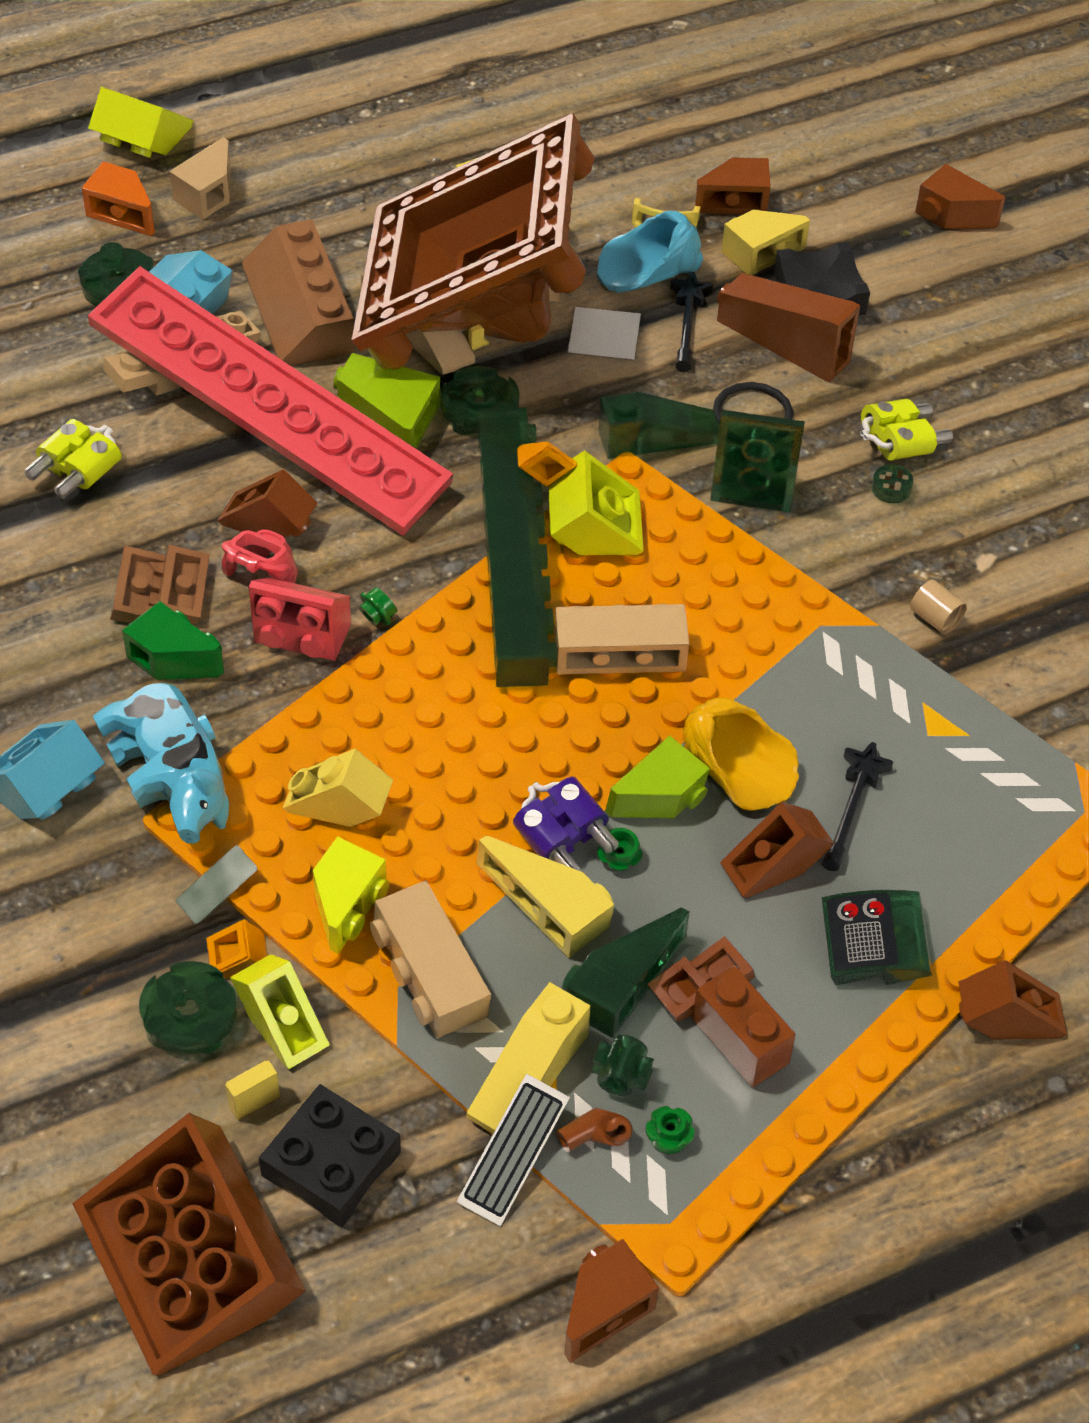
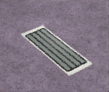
[457,1074,570,1227]

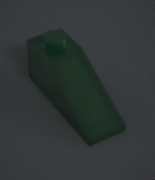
[598,392,723,459]
[562,907,690,1039]

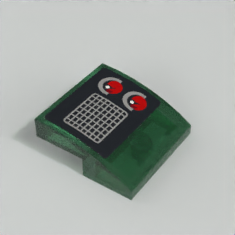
[822,890,932,986]

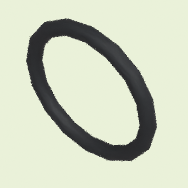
[713,382,794,442]

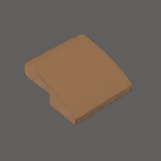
[110,545,210,624]

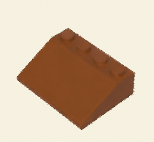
[72,1113,306,1376]

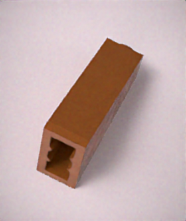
[717,273,860,383]

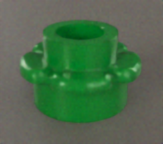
[359,587,398,626]
[597,828,643,871]
[646,1106,695,1154]

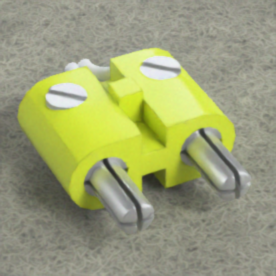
[860,399,953,461]
[24,419,122,499]

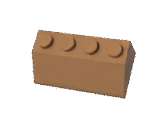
[242,219,355,366]

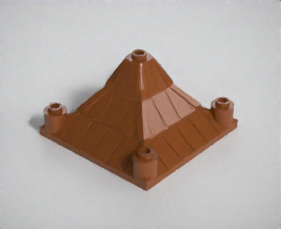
[352,113,595,369]

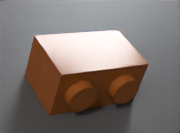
[692,965,796,1088]

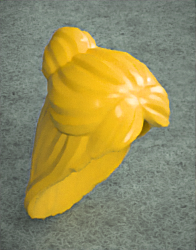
[683,698,799,811]

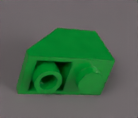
[122,601,224,680]

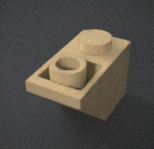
[169,137,231,220]

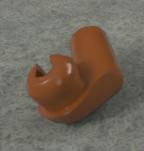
[556,1108,633,1152]

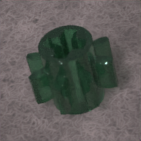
[591,1035,654,1097]

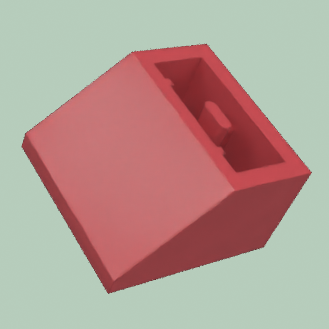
[249,577,351,661]

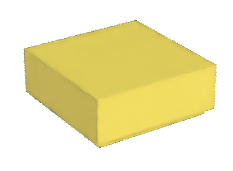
[225,1060,280,1121]

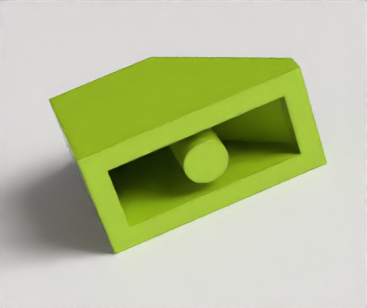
[605,735,710,818]

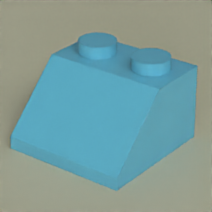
[149,250,233,314]
[0,720,105,820]

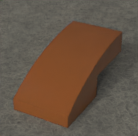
[647,936,755,1022]

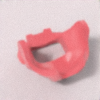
[222,529,298,583]

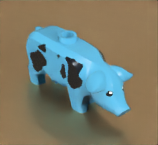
[93,683,230,844]

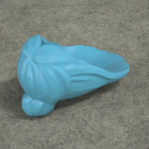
[597,210,703,293]

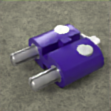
[513,777,619,871]

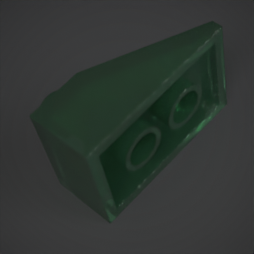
[710,410,805,512]

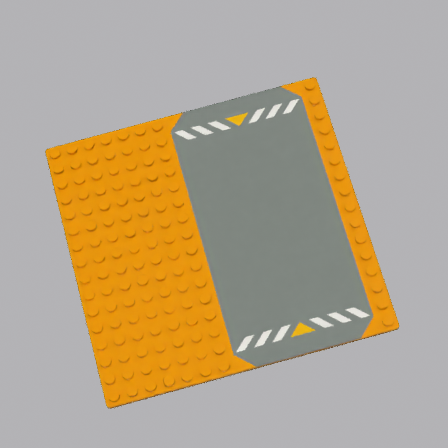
[143,452,1089,1296]

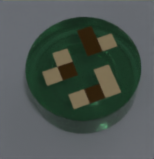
[871,464,913,503]

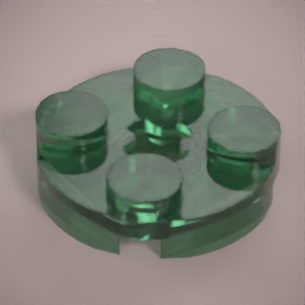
[78,242,154,306]
[441,366,520,435]
[139,961,237,1054]

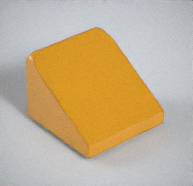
[517,441,577,487]
[206,919,268,980]

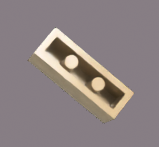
[554,604,689,674]
[370,880,491,1039]

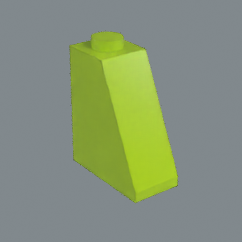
[333,353,440,449]

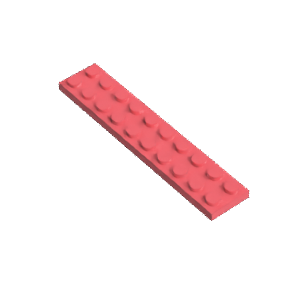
[88,266,453,536]

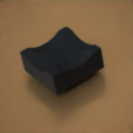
[774,242,870,316]
[259,1084,401,1228]

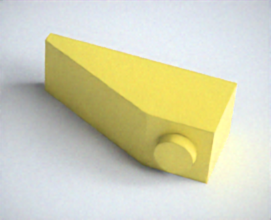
[477,835,614,958]
[466,982,590,1134]

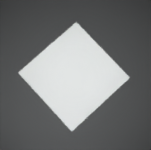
[568,307,641,360]

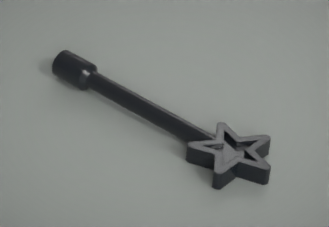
[670,272,713,372]
[822,742,893,871]

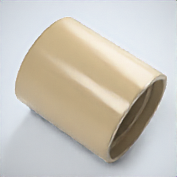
[910,579,967,634]

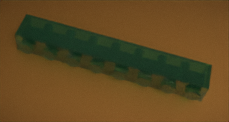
[478,407,557,687]

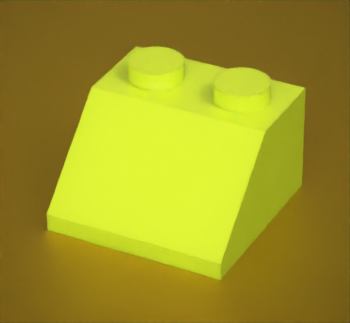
[88,87,194,158]
[548,450,644,555]

